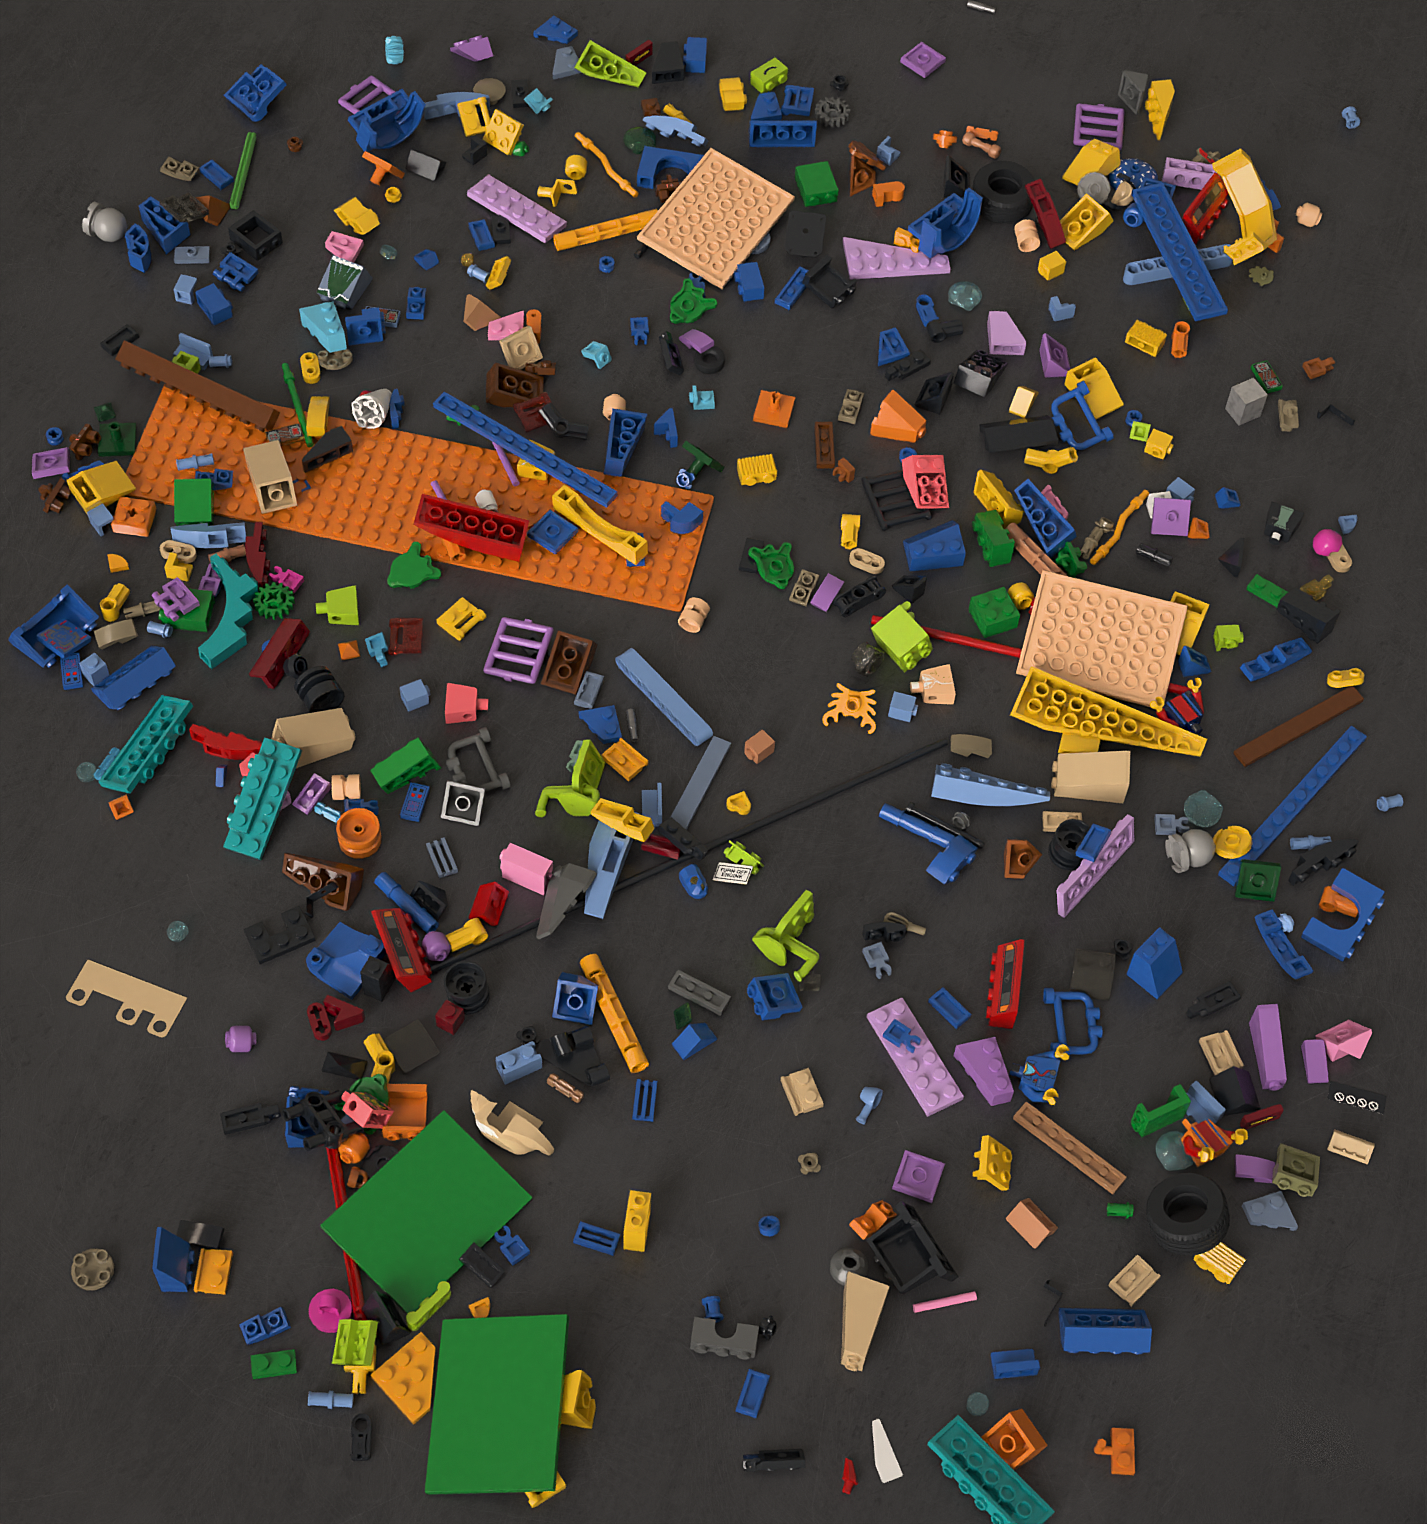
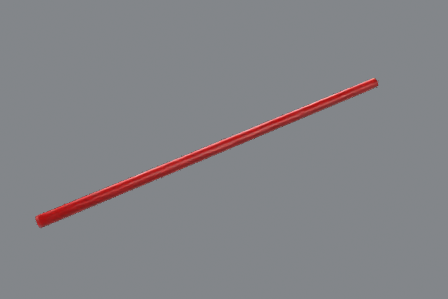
[871,615,1201,697]

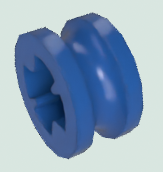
[599,256,615,273]
[1125,410,1143,427]
[46,427,64,445]

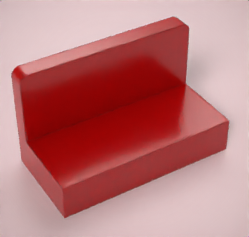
[468,882,509,926]

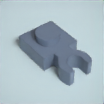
[1154,814,1190,835]
[862,942,892,979]

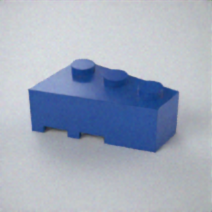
[139,196,190,254]

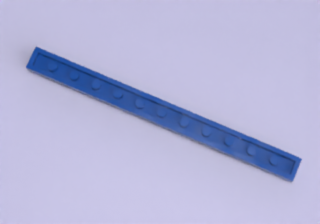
[433,392,617,508]
[1218,725,1367,886]

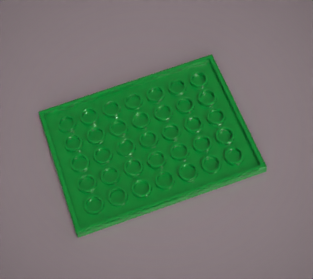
[320,1110,533,1314]
[425,1314,569,1494]

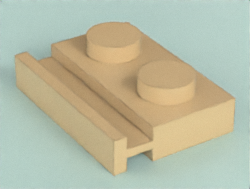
[1199,1030,1244,1075]
[780,1068,824,1116]
[1108,1255,1161,1307]

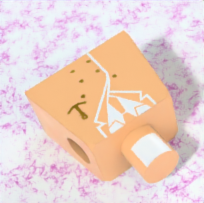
[910,664,956,704]

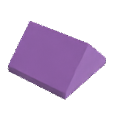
[1039,333,1071,377]

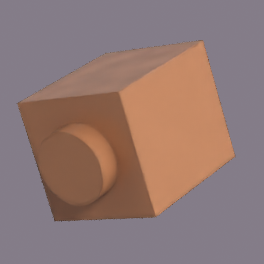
[744,730,775,764]

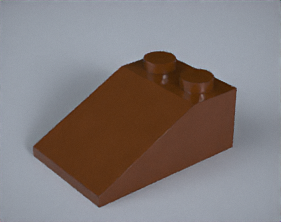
[486,362,543,407]
[541,631,598,695]

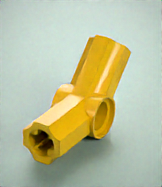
[1024,447,1078,474]
[364,1033,395,1084]

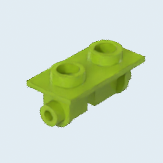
[724,841,764,875]

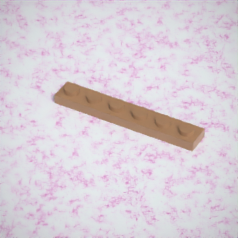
[1013,1101,1127,1195]

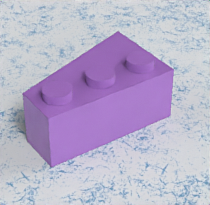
[954,1037,1014,1106]

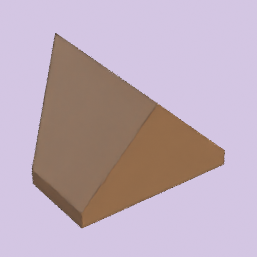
[463,294,501,331]

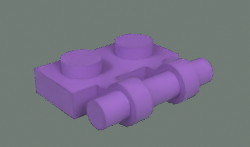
[152,577,200,621]

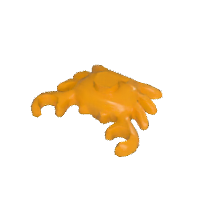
[822,683,876,734]

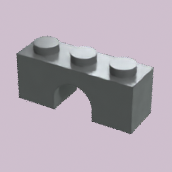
[690,1317,759,1360]

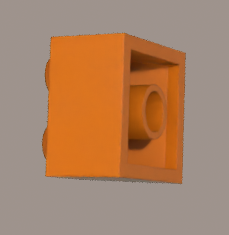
[981,1409,1048,1470]

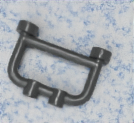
[446,727,511,791]

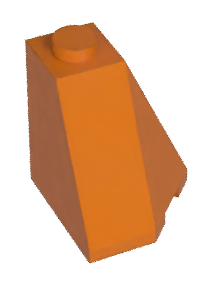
[870,390,927,443]

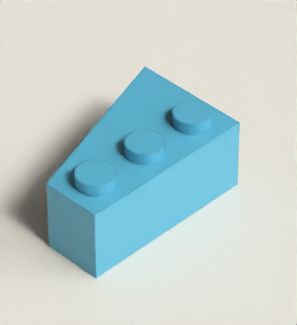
[299,302,347,353]

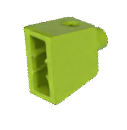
[316,585,359,625]

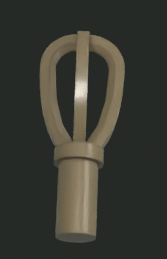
[884,912,926,936]

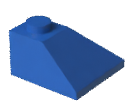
[552,972,598,1025]

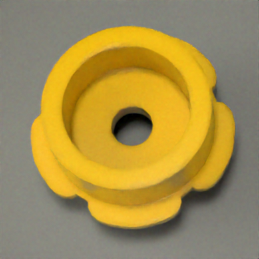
[385,187,402,203]

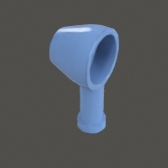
[856,1087,883,1124]

